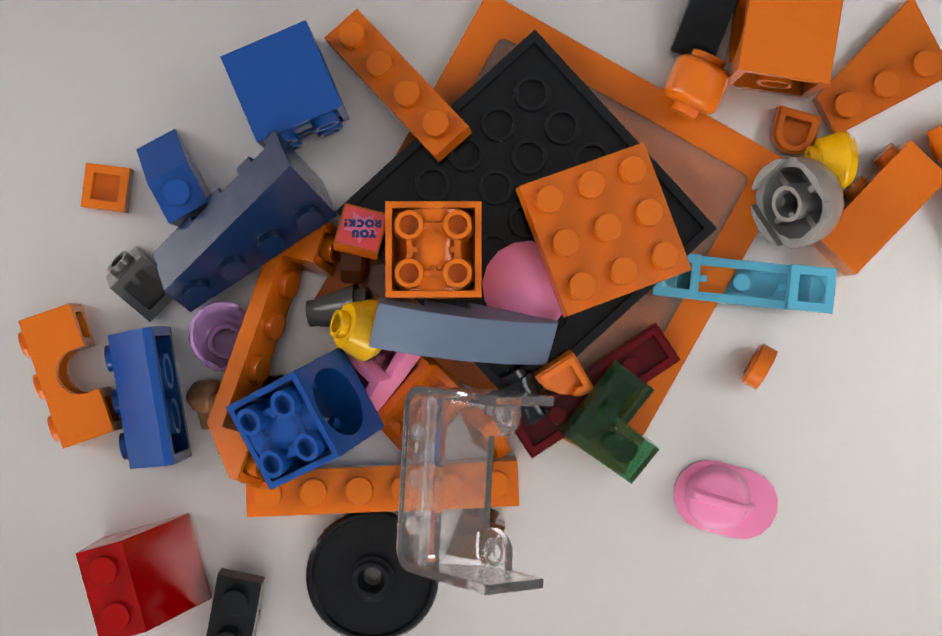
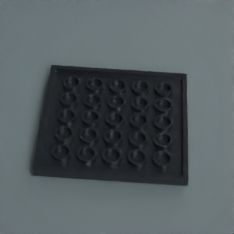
[336,30,717,408]

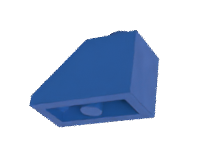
[136,129,211,227]

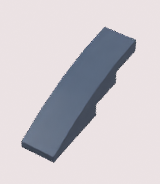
[369,297,558,365]

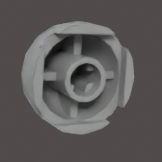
[751,157,844,248]

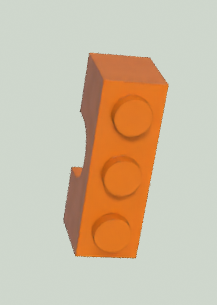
[18,303,123,449]

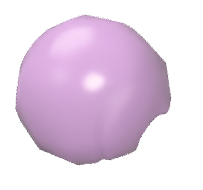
[188,301,246,372]

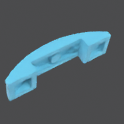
[652,254,837,314]

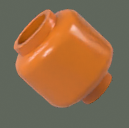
[663,49,730,120]

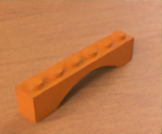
[246,456,519,517]

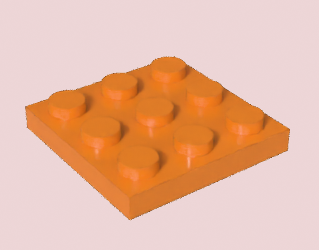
[516,142,692,318]

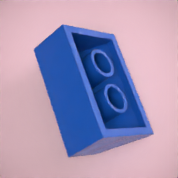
[104,326,192,469]

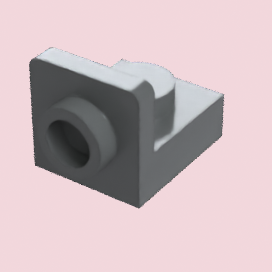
[106,246,173,322]

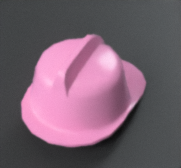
[674,460,778,539]

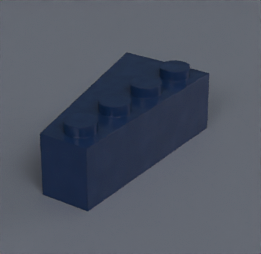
[152,130,338,312]

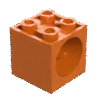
[724,0,843,99]
[385,201,482,299]

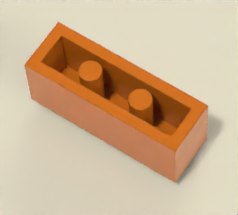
[812,140,942,276]

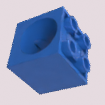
[220,20,350,150]
[226,347,385,490]

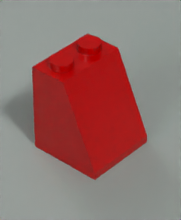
[75,513,212,636]

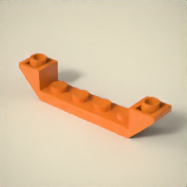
[207,222,342,489]

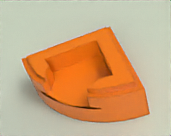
[533,349,595,396]

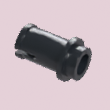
[499,365,550,426]

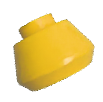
[805,131,858,190]
[330,299,381,362]

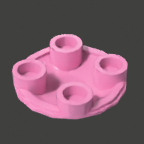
[482,241,562,320]

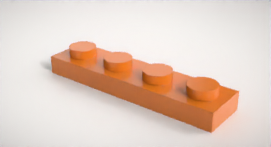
[324,9,472,163]

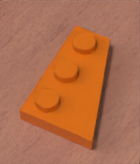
[812,0,942,134]

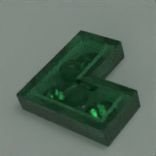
[560,360,659,484]

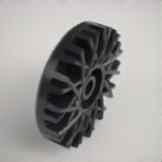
[306,511,439,636]

